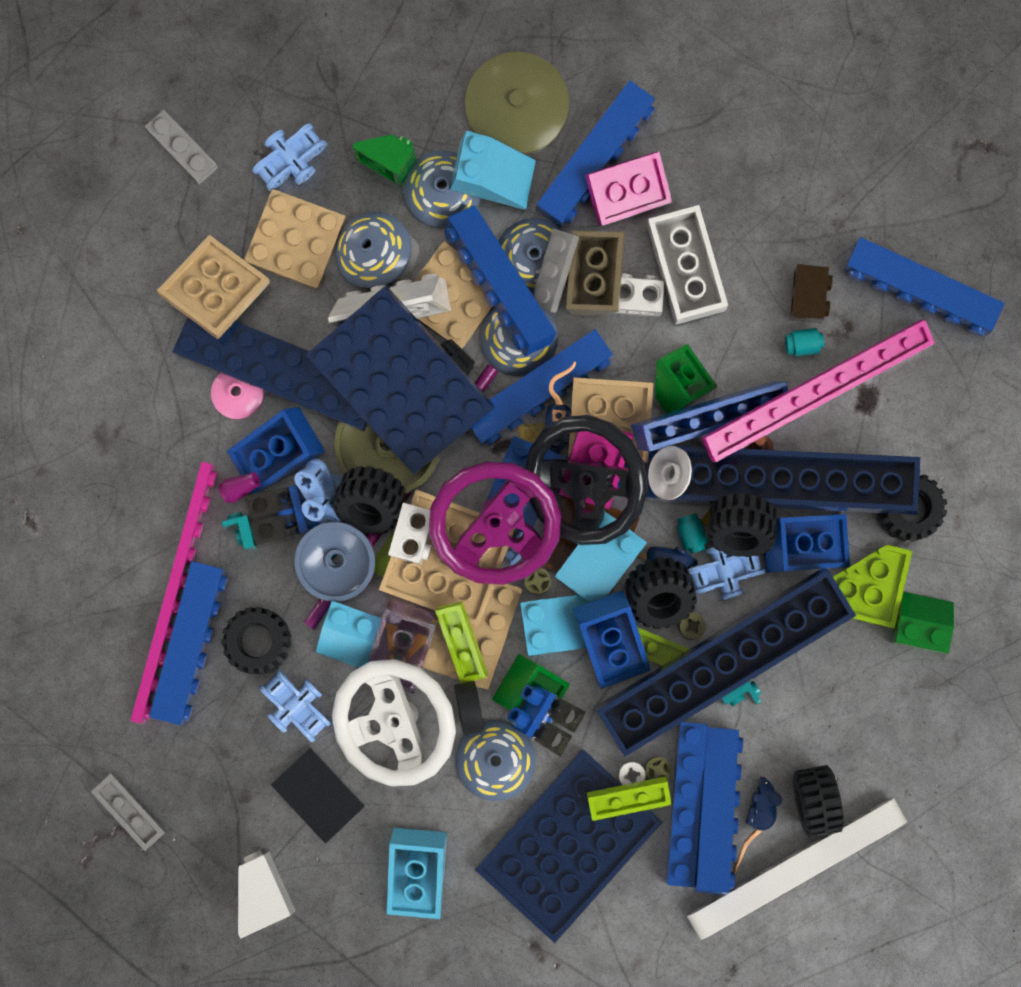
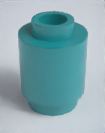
[785,328,825,357]
[676,513,709,554]

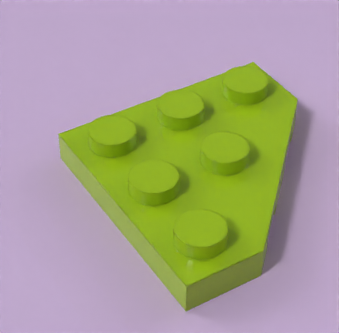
[833,545,913,629]

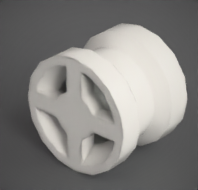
[618,762,646,785]

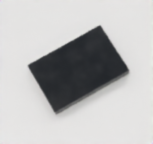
[271,748,365,844]

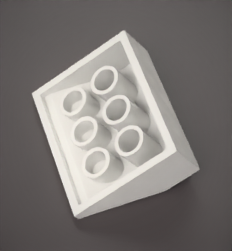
[328,274,451,327]

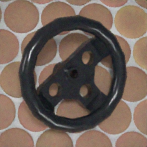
[525,415,648,546]

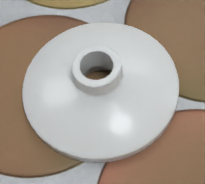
[648,446,692,500]

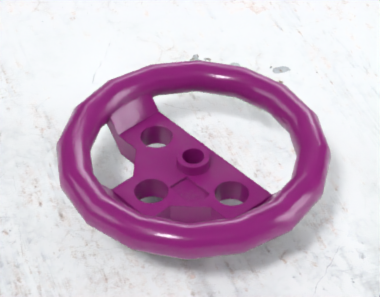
[428,461,561,585]

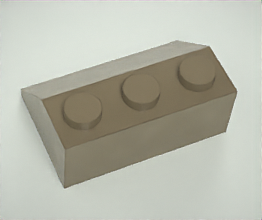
[566,231,625,316]

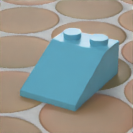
[450,131,536,210]
[555,511,647,602]
[520,595,589,657]
[387,828,447,919]

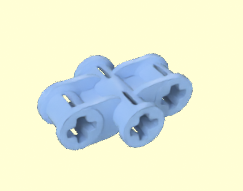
[252,123,328,191]
[295,458,342,524]
[688,547,766,601]
[258,668,332,743]

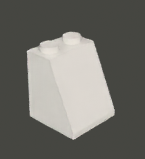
[238,850,296,939]

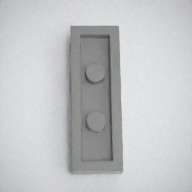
[145,109,218,185]
[533,228,579,313]
[91,773,166,851]

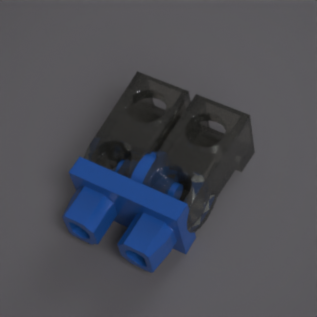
[244,485,320,548]
[507,685,586,757]

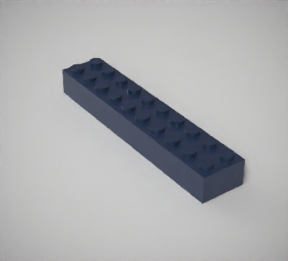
[646,445,921,515]
[595,567,856,757]

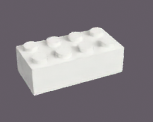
[646,205,728,325]

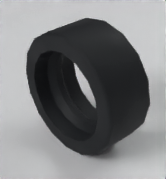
[454,681,484,735]

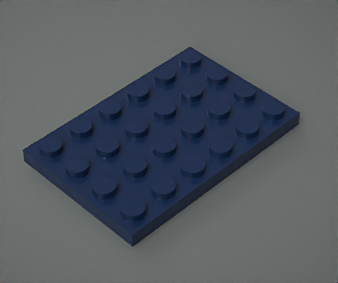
[306,285,495,474]
[475,749,663,943]

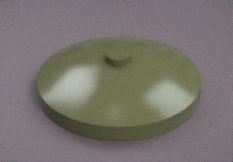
[465,52,569,155]
[334,422,440,494]

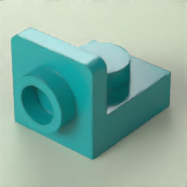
[221,512,258,551]
[720,681,762,706]

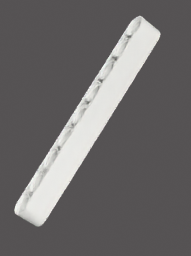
[687,797,907,940]

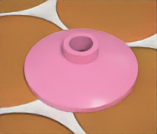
[211,373,264,419]

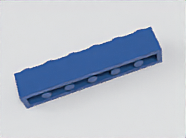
[536,80,655,228]
[444,205,556,357]
[844,237,1005,336]
[470,329,613,446]
[631,381,788,452]
[149,561,228,725]
[665,722,707,887]
[694,727,743,895]

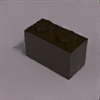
[789,264,833,324]

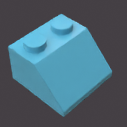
[316,601,384,668]

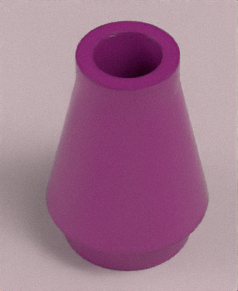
[219,472,260,503]

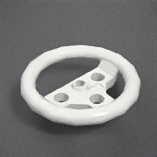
[331,659,456,787]

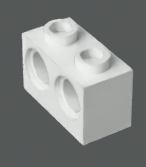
[615,273,664,317]
[388,503,432,565]

